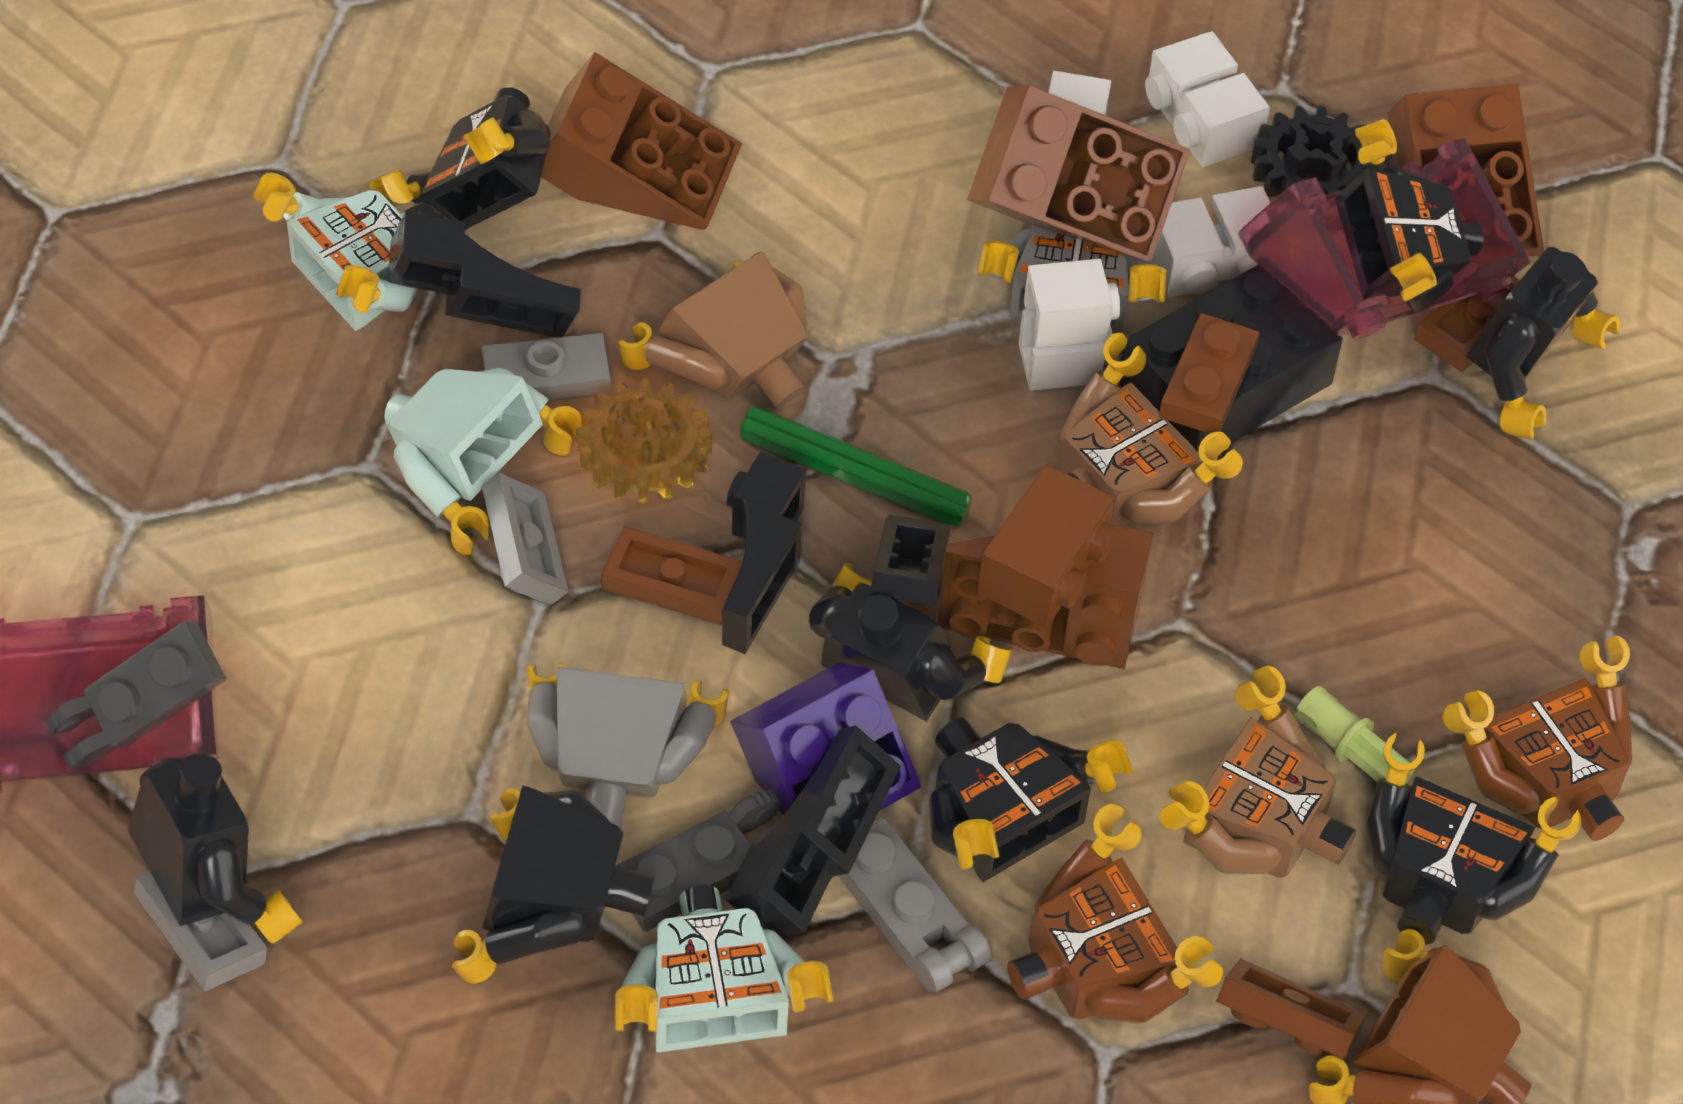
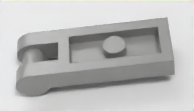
[838,818,992,994]

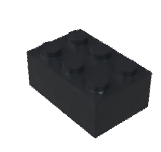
[1119,261,1343,453]

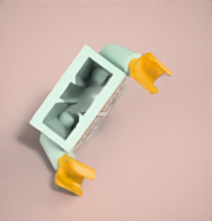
[253,173,436,331]
[384,368,583,555]
[615,885,834,1053]

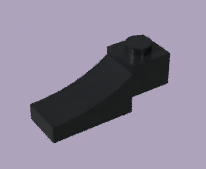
[387,211,581,338]
[722,451,806,654]
[870,515,951,606]
[725,725,901,937]

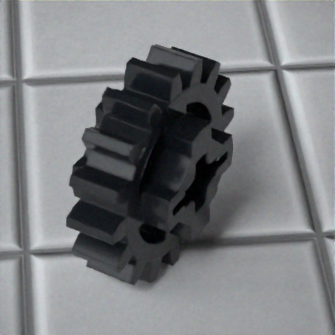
[1250,106,1366,217]

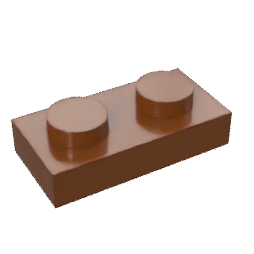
[1414,260,1520,372]
[1159,313,1260,434]
[601,526,742,625]
[1216,958,1367,1059]

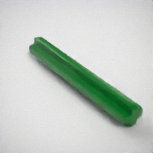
[740,406,971,527]

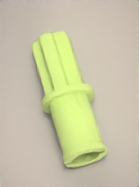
[1294,686,1415,784]

